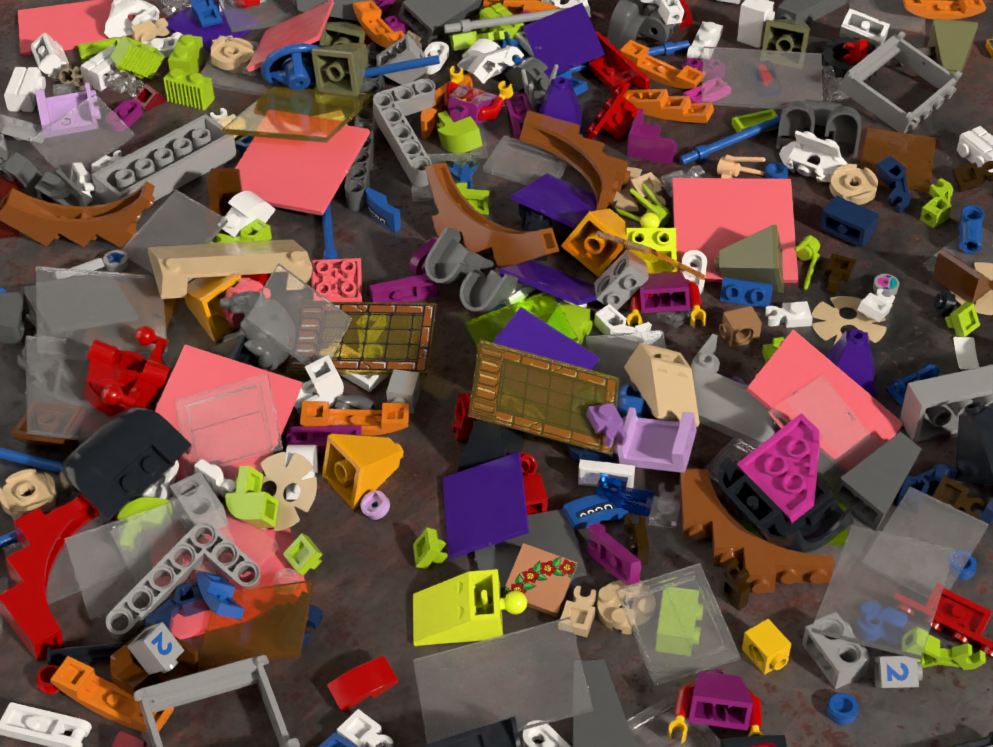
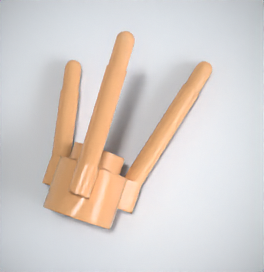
[717,155,765,178]

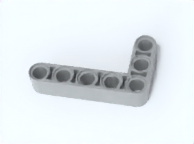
[373,79,435,187]
[106,522,261,641]

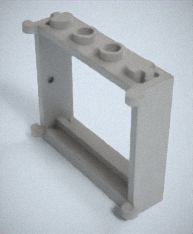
[839,31,963,135]
[133,655,300,747]

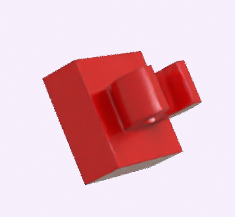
[843,39,868,65]

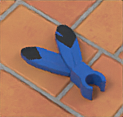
[446,157,479,189]

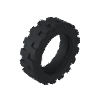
[820,37,878,83]

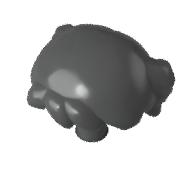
[219,290,295,371]

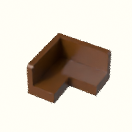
[206,168,243,236]
[110,623,199,696]

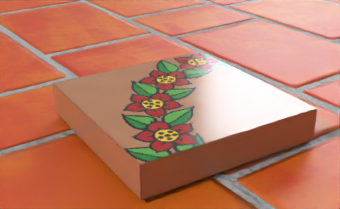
[502,543,577,617]

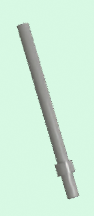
[444,7,569,33]

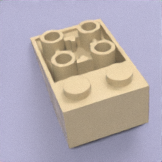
[624,343,700,427]

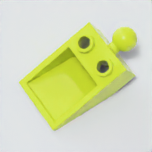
[625,213,677,299]
[413,569,527,646]

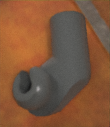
[335,395,376,410]

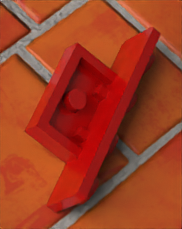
[589,31,650,92]
[584,82,639,140]
[893,585,993,658]

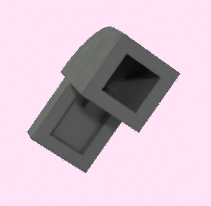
[504,57,549,95]

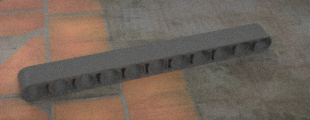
[344,42,387,211]

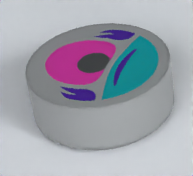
[873,274,899,297]

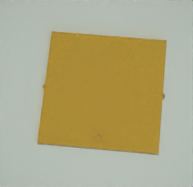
[223,87,373,143]

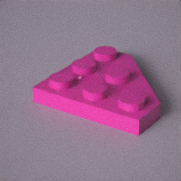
[737,413,821,523]

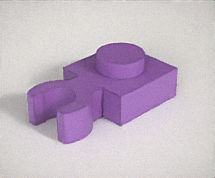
[586,403,627,447]

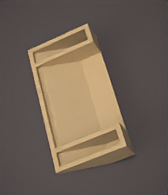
[148,239,313,299]

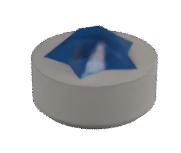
[103,250,129,273]

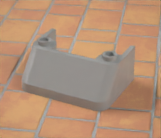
[691,334,786,448]

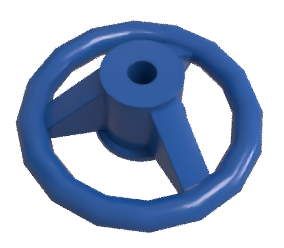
[261,43,320,90]

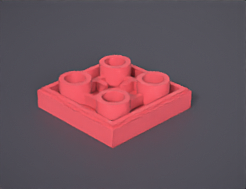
[311,258,362,304]

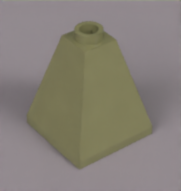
[760,19,810,71]
[927,19,978,82]
[319,22,365,47]
[311,43,368,96]
[715,225,784,293]

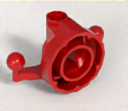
[83,326,172,417]

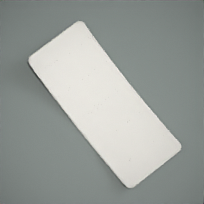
[953,337,980,369]

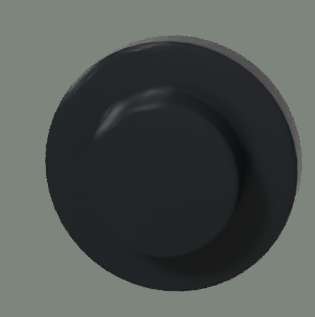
[934,290,956,315]

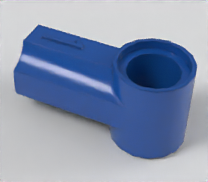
[958,205,984,255]

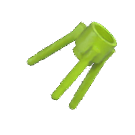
[615,184,671,228]
[794,235,820,290]

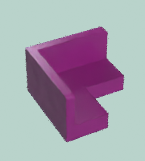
[627,108,678,165]

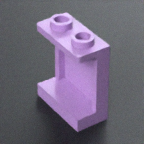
[35,82,102,139]
[614,407,697,473]

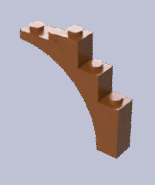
[519,110,631,210]
[425,162,559,269]
[0,181,155,248]
[679,469,834,594]

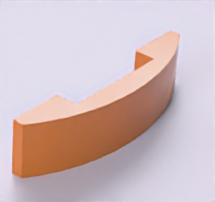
[353,0,406,48]
[902,0,986,20]
[620,40,706,89]
[421,74,473,140]
[300,401,409,436]
[50,656,174,733]

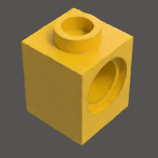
[742,619,791,675]

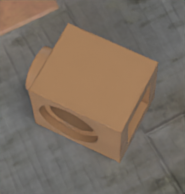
[719,306,762,348]

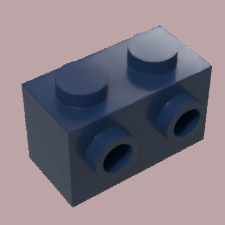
[819,196,880,248]

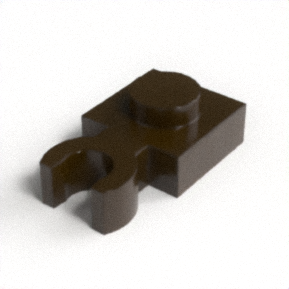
[953,161,993,192]
[930,476,985,520]
[719,559,750,611]

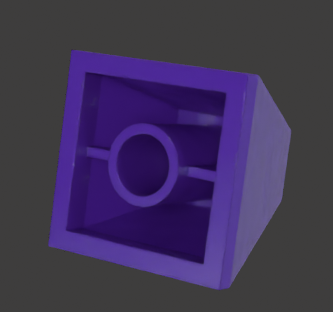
[538,77,582,135]
[825,329,876,399]

